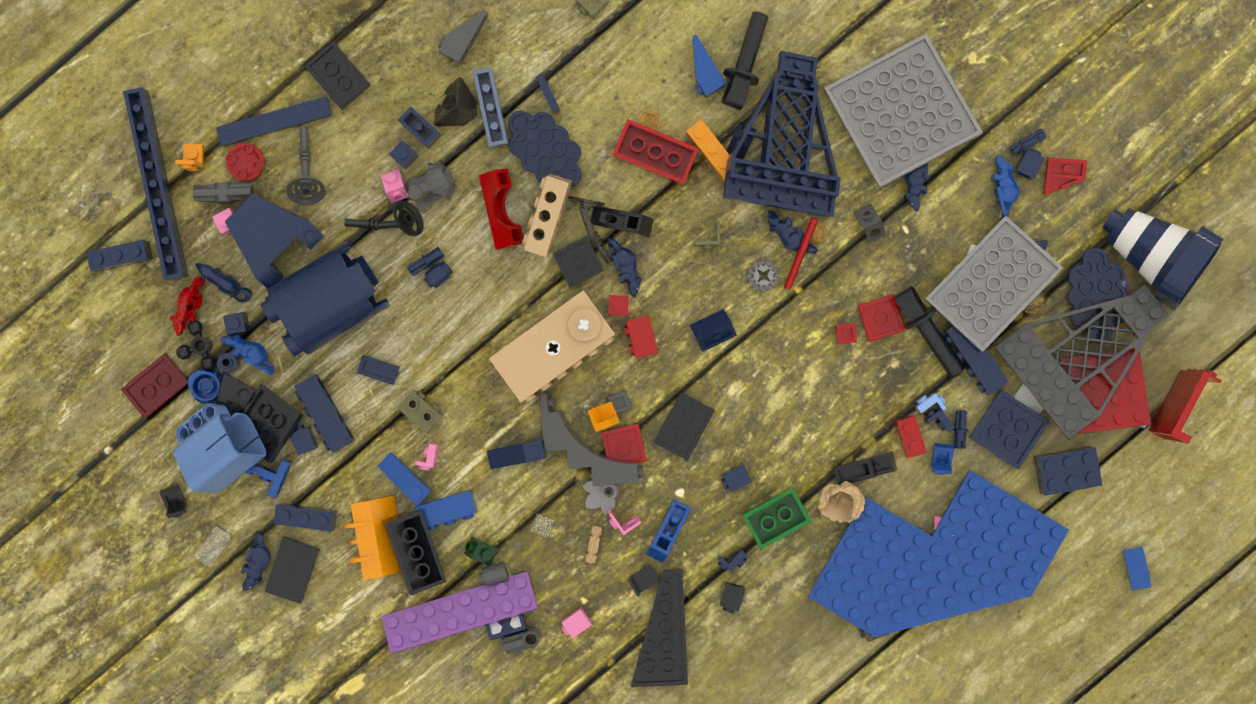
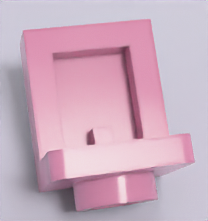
[381,169,408,203]

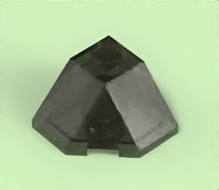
[434,77,477,127]

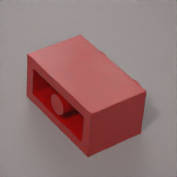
[624,315,658,358]
[894,415,927,458]

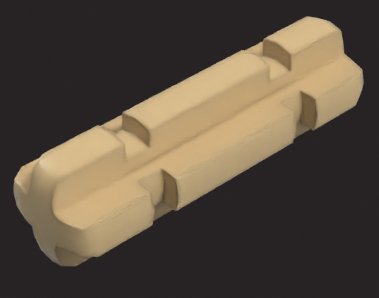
[586,525,602,563]

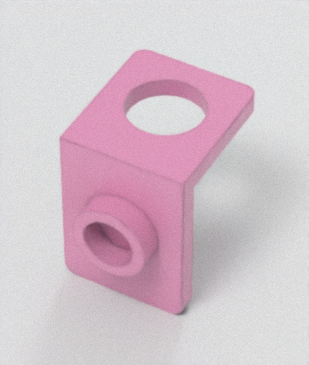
[607,508,642,535]

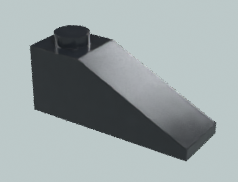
[590,205,654,237]

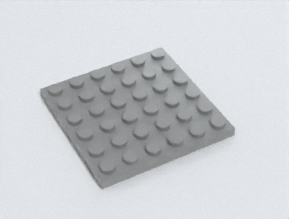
[824,34,983,189]

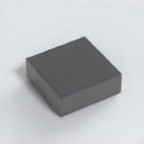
[608,391,632,414]

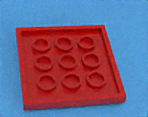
[1060,349,1151,434]

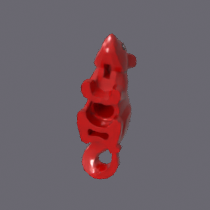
[170,276,205,336]

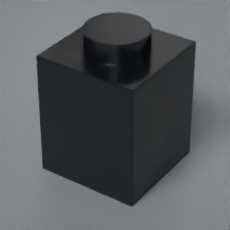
[719,582,745,613]

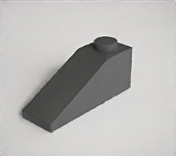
[438,10,489,65]

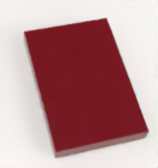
[121,353,188,419]

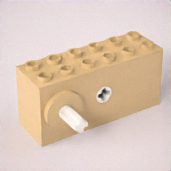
[489,290,616,403]

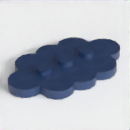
[508,110,582,187]
[1067,248,1127,344]

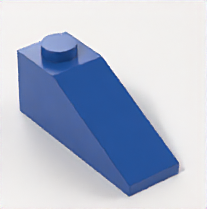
[692,35,726,98]
[378,452,433,506]
[646,499,691,563]

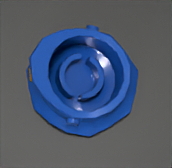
[188,369,222,404]

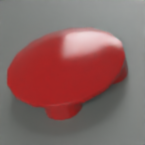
[225,143,264,181]

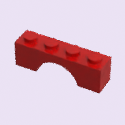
[479,169,524,250]

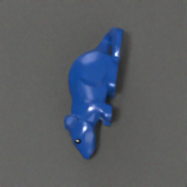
[991,155,1019,219]
[220,334,275,375]

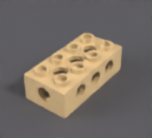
[522,174,573,257]

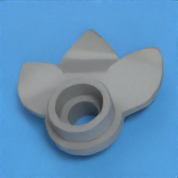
[583,480,619,515]

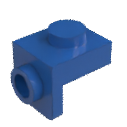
[931,443,954,475]

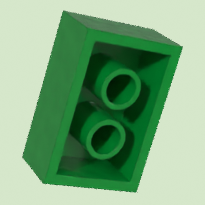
[741,486,812,549]

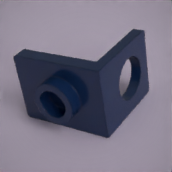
[726,122,757,159]

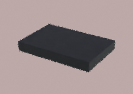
[304,41,371,110]
[654,392,715,461]
[264,537,320,604]

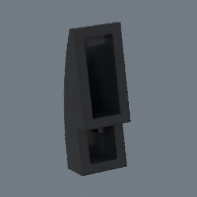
[833,451,897,485]

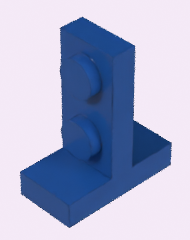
[245,459,293,498]

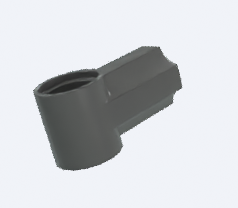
[502,627,541,655]

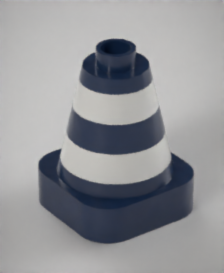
[1102,208,1224,311]

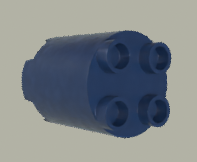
[261,240,390,357]

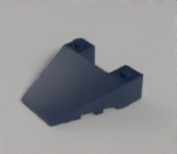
[225,194,324,289]

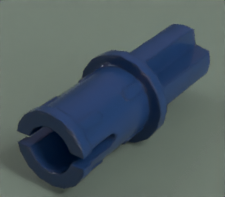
[407,247,445,276]
[953,410,968,449]

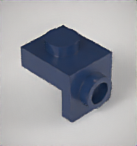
[717,548,747,572]

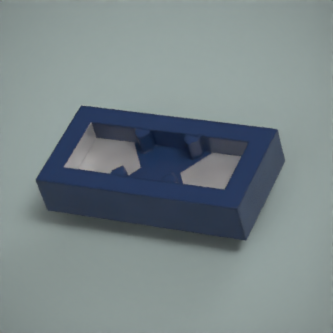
[486,614,527,641]

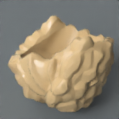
[818,481,865,523]

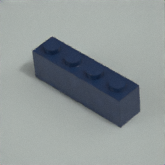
[944,325,1008,395]
[294,374,355,453]

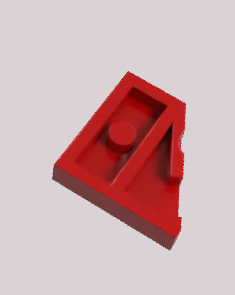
[1043,157,1087,195]

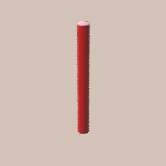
[784,217,818,290]

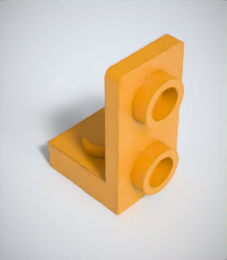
[175,144,204,171]

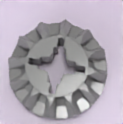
[748,261,779,291]

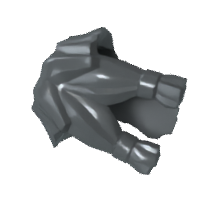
[406,163,456,211]

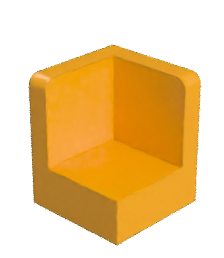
[588,402,620,432]

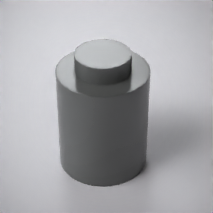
[479,562,509,587]

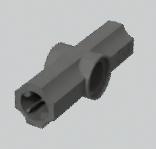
[193,182,254,203]

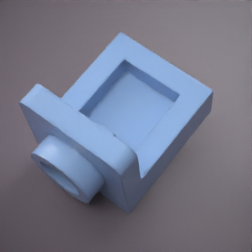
[914,393,946,413]

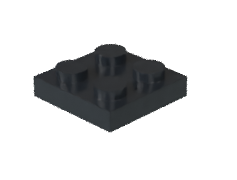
[553,236,604,288]

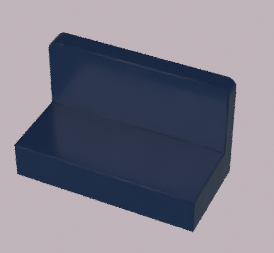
[690,309,737,352]

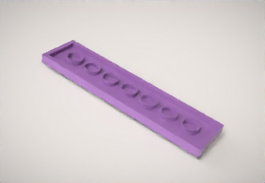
[381,572,538,654]

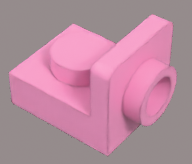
[414,443,439,470]

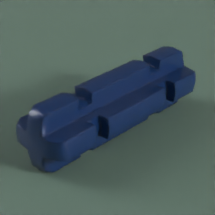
[1010,129,1046,155]

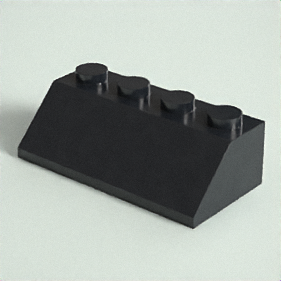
[382,510,447,596]

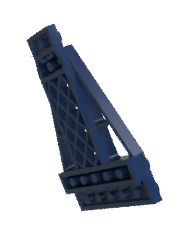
[723,51,841,218]

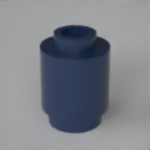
[424,261,453,289]
[217,353,240,373]

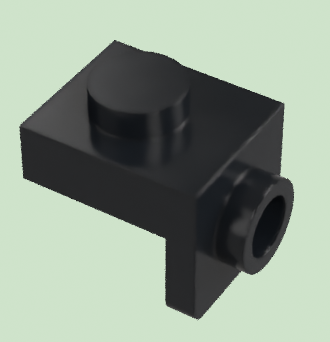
[160,485,187,518]

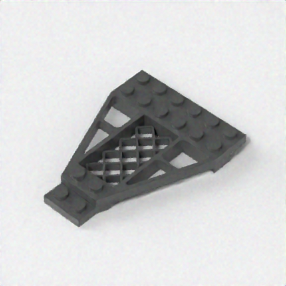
[995,285,1169,439]

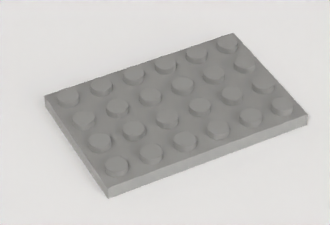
[925,216,1063,352]

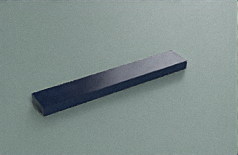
[216,97,332,146]

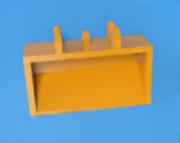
[344,495,400,580]

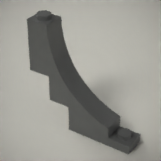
[539,393,644,486]

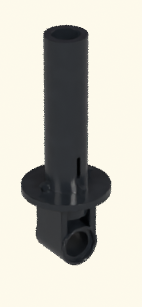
[722,12,769,110]
[894,286,964,377]

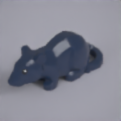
[904,163,928,212]
[768,210,818,254]
[607,238,642,297]
[195,263,252,302]
[241,530,271,591]

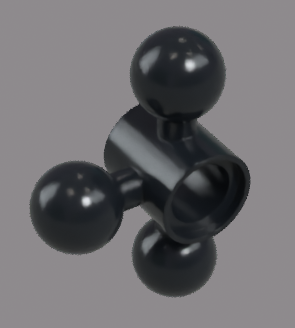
[176,320,216,371]

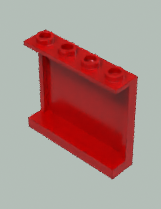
[1148,369,1222,444]

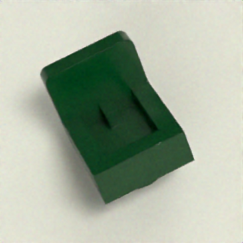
[464,536,498,566]

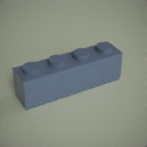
[473,67,509,149]

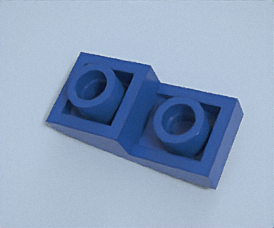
[1123,547,1151,591]

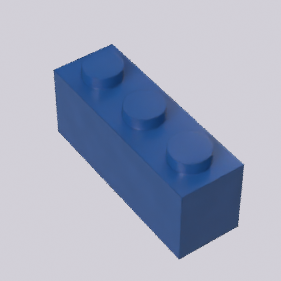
[414,490,478,530]

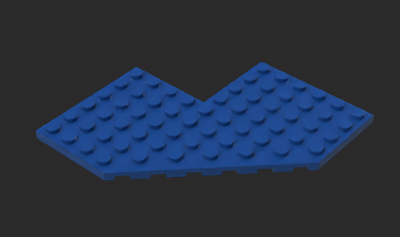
[807,470,1069,637]

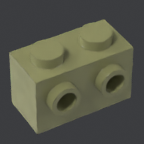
[398,390,443,433]

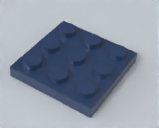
[969,390,1050,470]

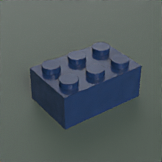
[1033,446,1103,496]

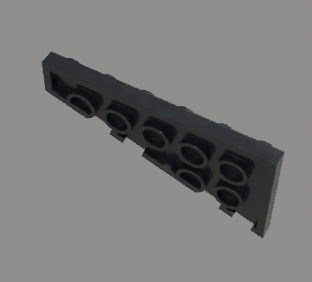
[631,569,688,687]

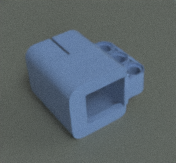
[173,404,266,493]

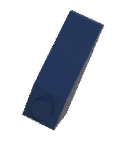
[487,439,547,469]

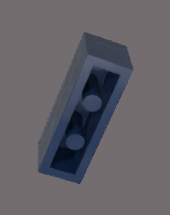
[86,240,153,272]
[274,503,338,532]

